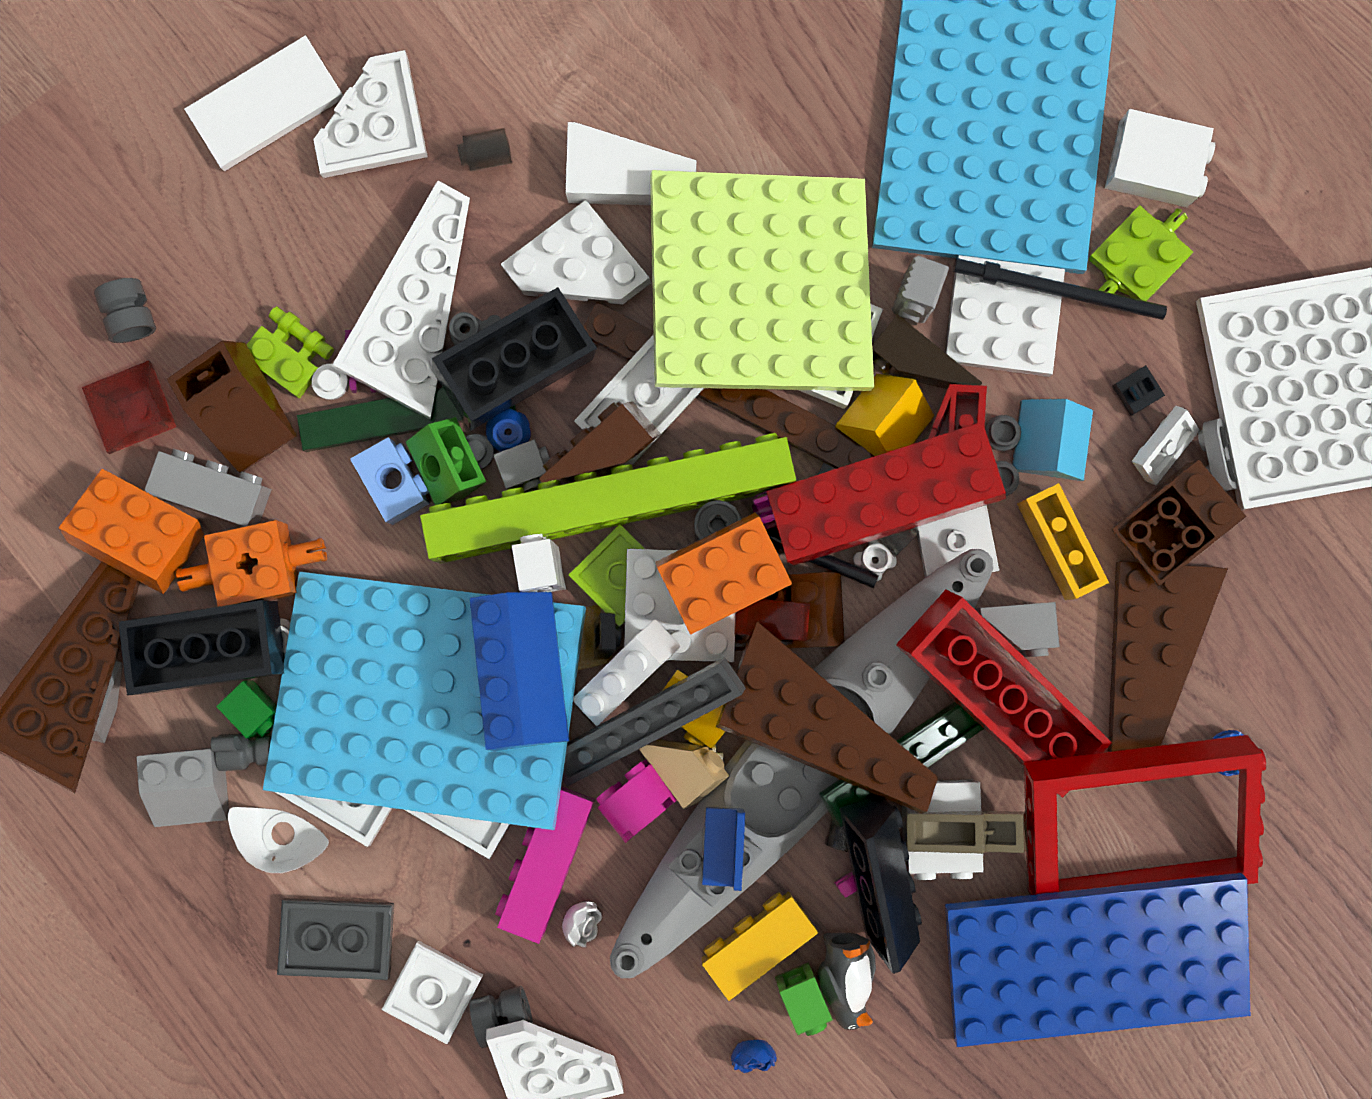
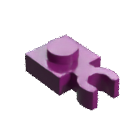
[752,490,777,530]

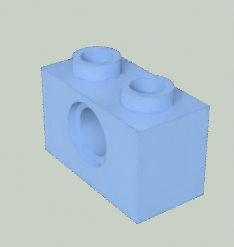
[350,437,430,525]

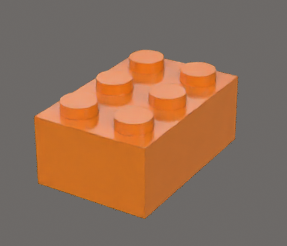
[59,469,204,595]
[655,513,792,635]

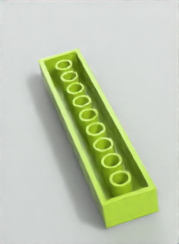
[420,433,796,564]

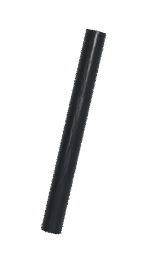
[766,530,879,589]

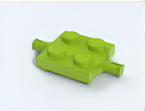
[1088,205,1194,301]

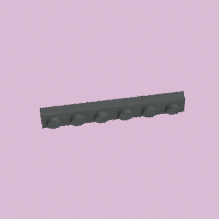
[562,657,746,787]

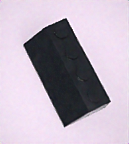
[839,796,922,974]

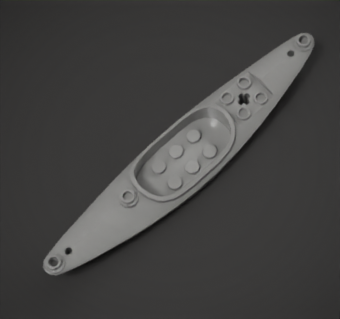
[610,549,993,978]

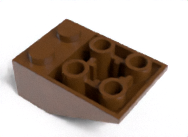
[167,340,297,473]
[539,401,661,483]
[1111,460,1247,586]
[734,572,845,651]

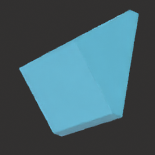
[1012,399,1093,481]

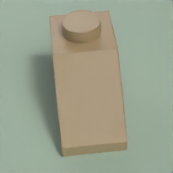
[639,740,729,809]

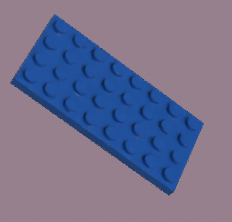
[945,873,1251,1047]

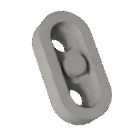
[1198,418,1237,491]

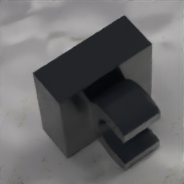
[1112,365,1165,416]

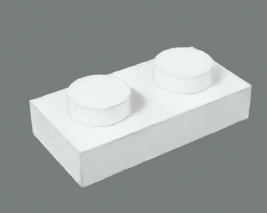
[1132,406,1200,485]

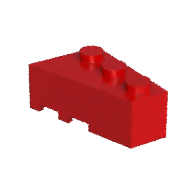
[928,384,987,439]

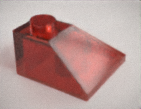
[82,360,176,454]

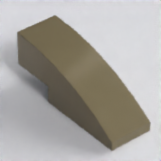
[907,811,1027,854]

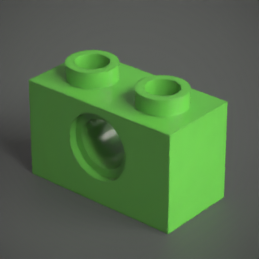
[406,417,486,505]
[775,962,833,1036]

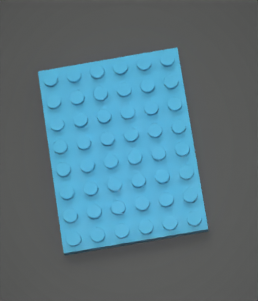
[872,0,1116,274]
[263,572,586,830]

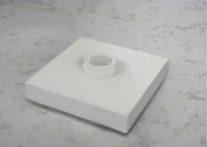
[916,505,999,578]
[382,941,483,1044]

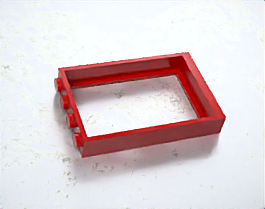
[1024,735,1266,895]

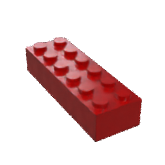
[766,422,1006,566]
[896,589,1112,798]

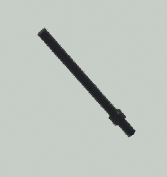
[953,258,1167,320]

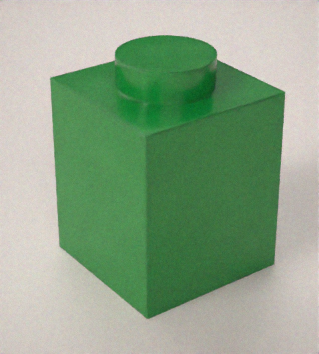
[216,680,277,738]

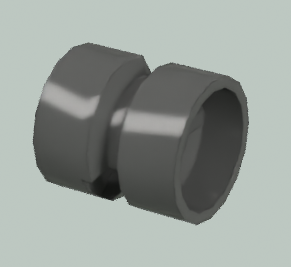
[94,278,156,343]
[694,500,741,541]
[469,986,533,1048]

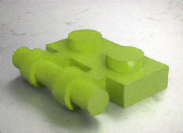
[247,306,335,399]

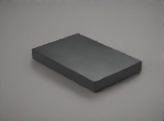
[277,898,394,980]

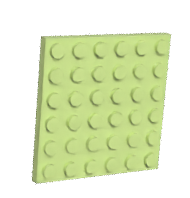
[650,170,874,391]

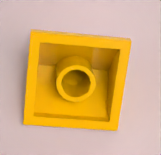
[835,373,934,456]

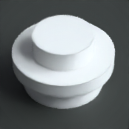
[312,364,349,400]

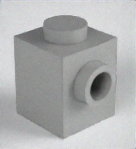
[494,439,550,492]

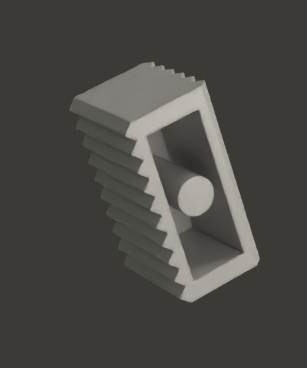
[892,256,949,325]

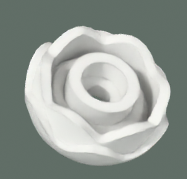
[562,901,602,947]

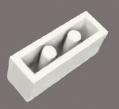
[512,534,566,592]
[573,619,681,726]

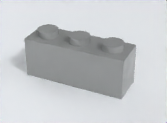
[144,449,272,527]

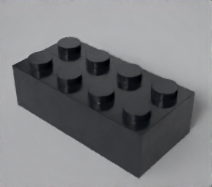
[432,287,597,431]
[118,600,285,696]

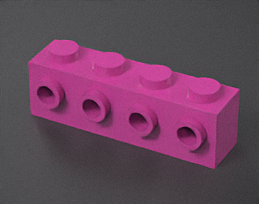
[495,786,596,944]

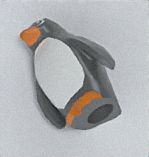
[818,933,876,1030]

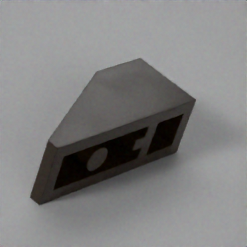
[872,314,982,389]

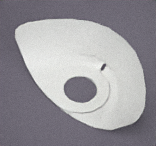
[228,807,329,873]

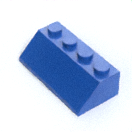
[470,592,569,751]

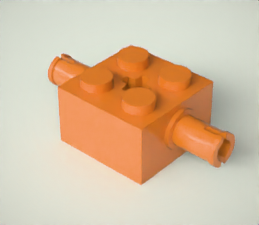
[176,520,327,607]

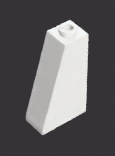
[566,122,696,205]

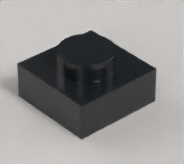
[593,613,621,659]

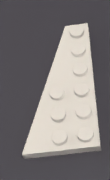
[333,181,470,420]

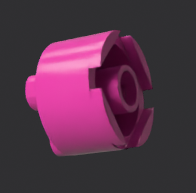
[596,759,677,843]

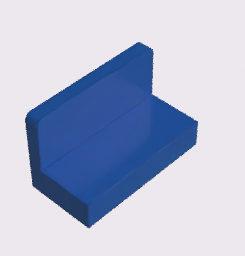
[702,807,745,891]

